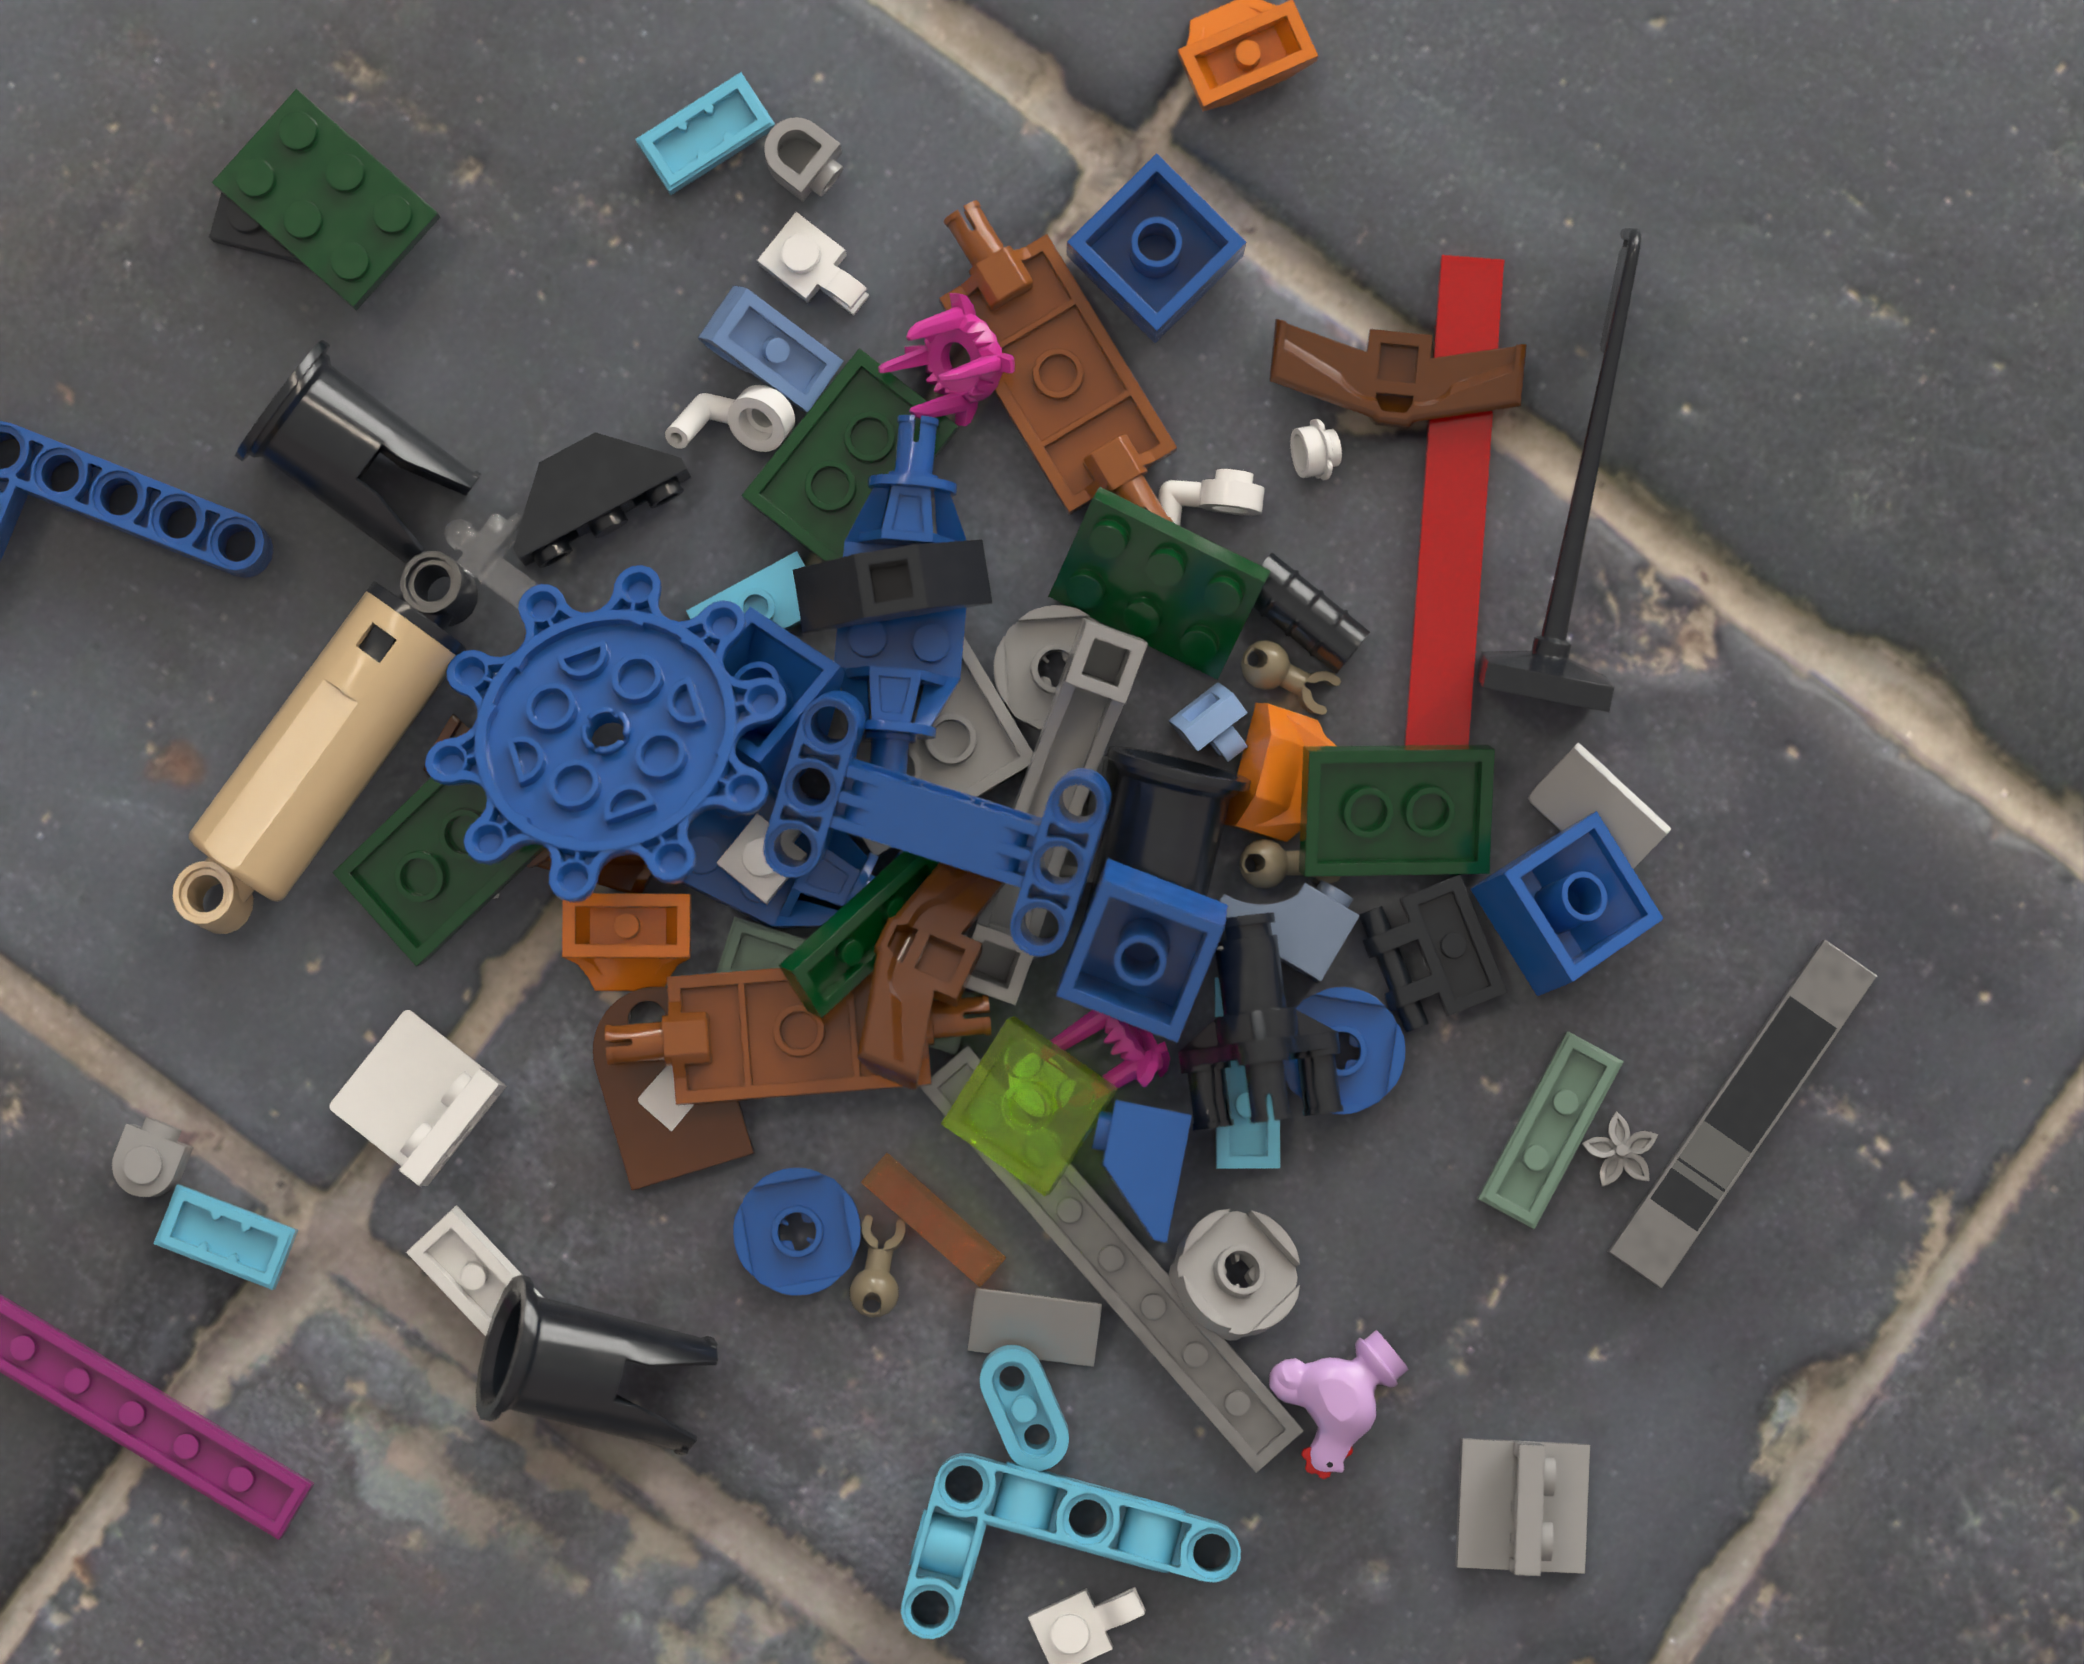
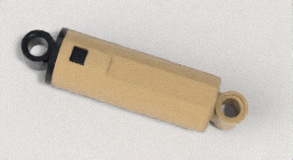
[173,551,478,934]

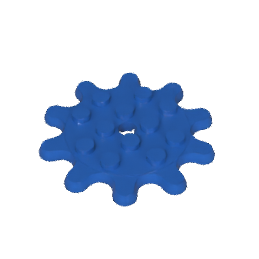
[425,565,787,902]

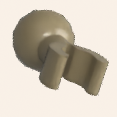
[1241,640,1341,715]
[1239,839,1340,889]
[849,1215,906,1318]

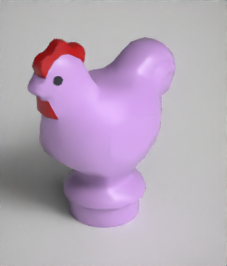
[1269,1330,1409,1479]

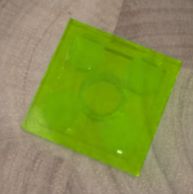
[941,1016,1119,1197]

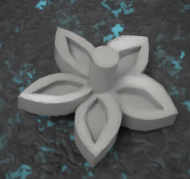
[1582,1111,1658,1187]

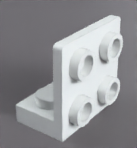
[330,1010,507,1186]

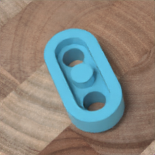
[980,1345,1069,1471]

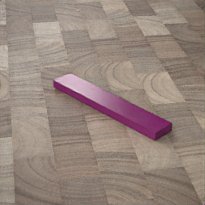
[0,1294,315,1540]

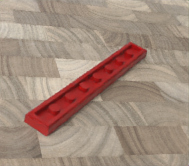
[1404,255,1504,745]

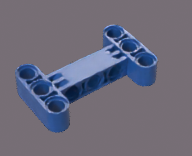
[763,690,1111,957]

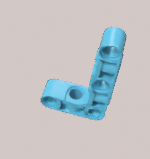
[901,1453,1241,1639]

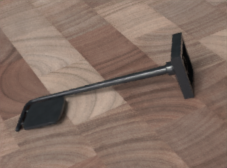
[1476,228,1641,712]

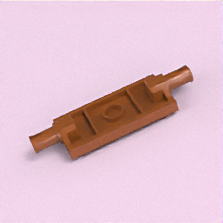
[939,200,1177,523]
[604,968,992,1105]

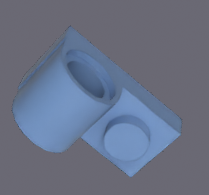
[697,286,843,412]

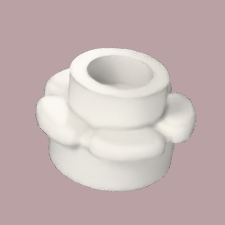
[1290,419,1342,481]

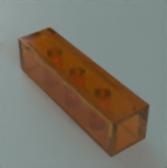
[861,1152,1007,1288]

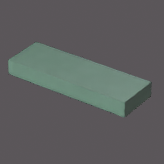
[1477,1031,1624,1229]

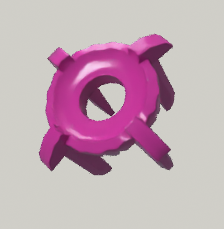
[878,293,1015,426]
[1040,1010,1171,1107]

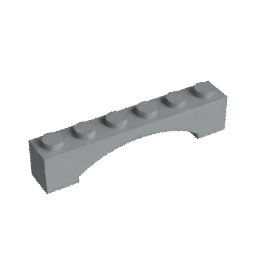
[966,618,1148,1005]

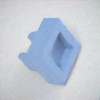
[1168,682,1248,762]

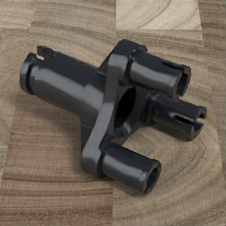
[1178,912,1344,1130]

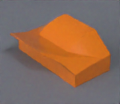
[1177,0,1318,111]
[1224,703,1336,842]
[562,893,692,991]

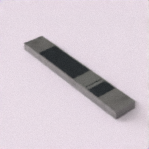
[1607,940,1877,1288]

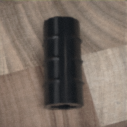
[1254,553,1370,674]

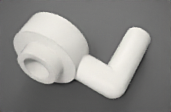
[665,385,795,452]
[1158,469,1265,526]

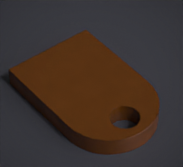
[593,987,755,1191]

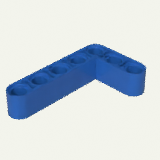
[0,421,273,578]

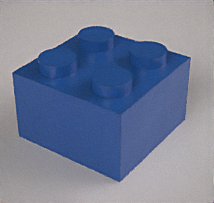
[1066,153,1247,343]
[1056,858,1228,1042]

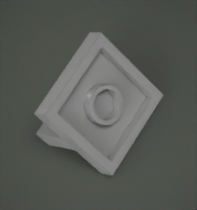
[1455,1438,1590,1576]

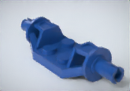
[834,415,967,775]
[593,743,879,928]

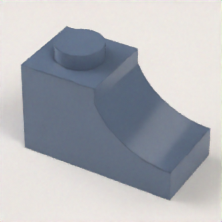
[1220,880,1360,984]

